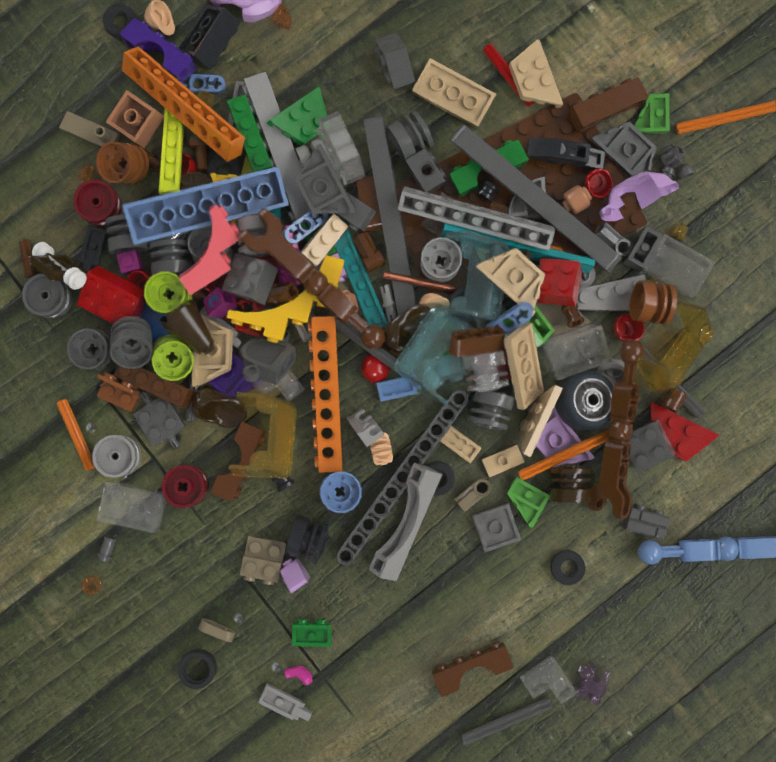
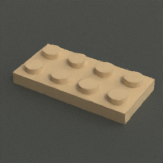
[412,58,496,129]
[504,322,544,410]

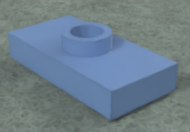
[376,375,418,402]

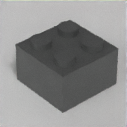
[222,253,278,305]
[628,418,675,473]

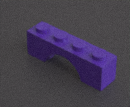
[120,18,196,84]

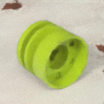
[144,272,192,315]
[151,334,194,381]

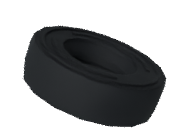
[103,3,137,39]
[207,156,242,182]
[427,461,455,496]
[550,550,586,585]

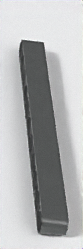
[364,115,417,316]
[449,124,622,273]
[337,390,468,565]

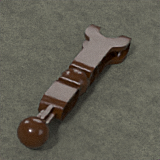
[238,208,385,349]
[588,340,645,519]

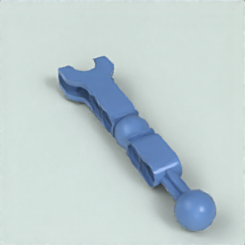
[637,536,776,565]

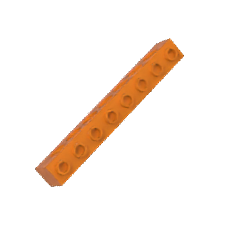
[122,46,245,162]
[308,316,343,473]

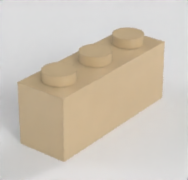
[299,213,348,267]

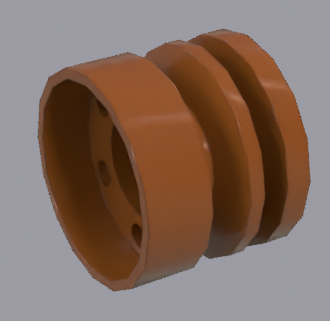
[96,142,149,184]
[629,280,677,325]

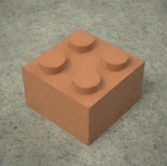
[106,90,164,148]

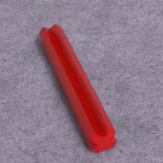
[483,44,535,107]

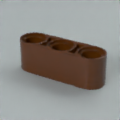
[356,176,383,232]
[449,326,505,357]

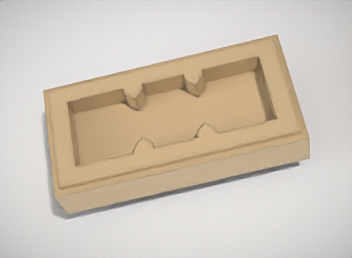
[440,426,482,464]
[481,445,525,477]

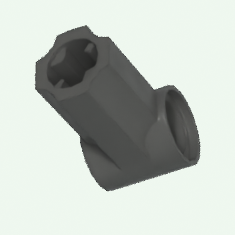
[594,222,632,256]

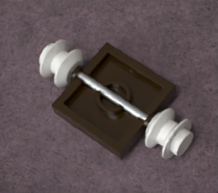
[30,242,86,289]

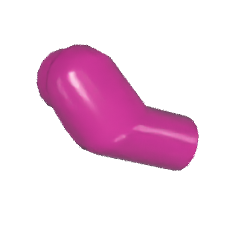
[285,666,313,685]

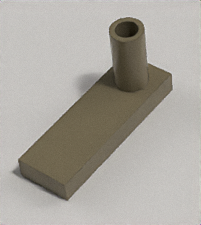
[59,111,120,147]

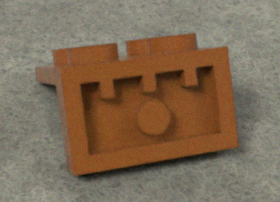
[97,372,142,412]

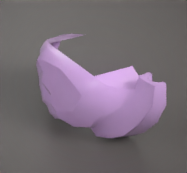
[210,0,282,22]
[599,171,679,221]

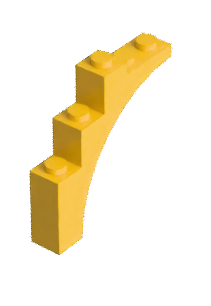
[227,255,344,344]

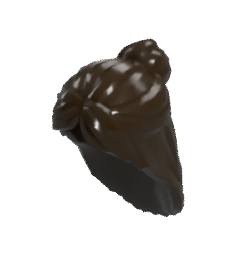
[382,304,434,352]
[192,386,247,428]

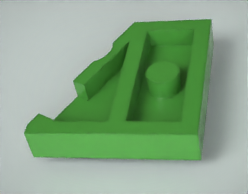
[635,93,670,134]
[507,477,550,528]

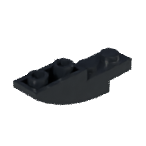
[526,138,605,170]

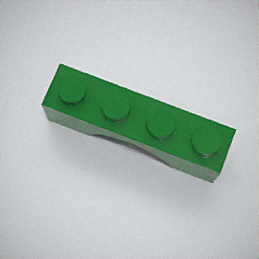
[227,95,272,173]
[449,139,529,198]

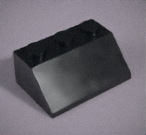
[179,5,241,70]

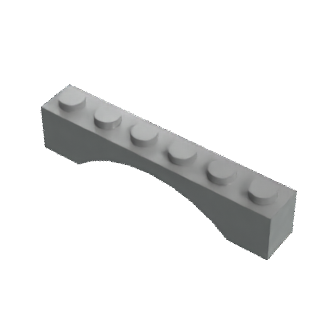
[369,463,442,581]

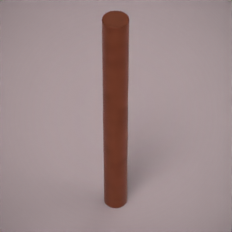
[381,271,456,293]

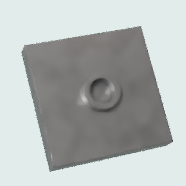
[472,503,521,552]

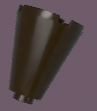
[162,300,215,355]

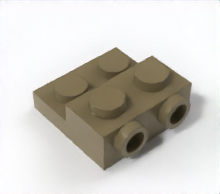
[240,535,287,585]

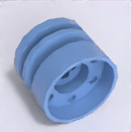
[319,471,362,513]

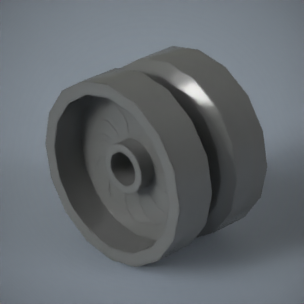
[22,274,73,319]

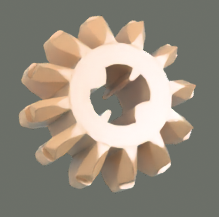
[370,432,393,465]

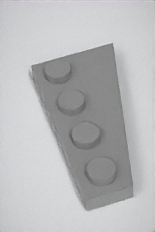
[576,275,646,312]

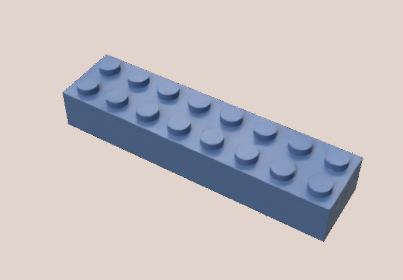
[122,167,289,245]

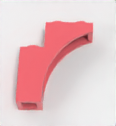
[179,203,240,295]

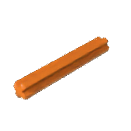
[57,399,95,471]

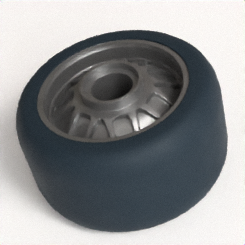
[555,371,614,430]

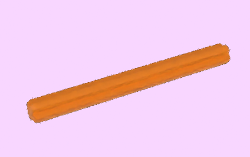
[675,100,776,134]
[518,429,610,480]

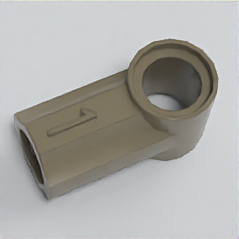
[454,478,491,512]

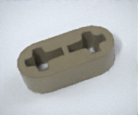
[198,618,236,642]

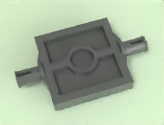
[133,391,186,450]

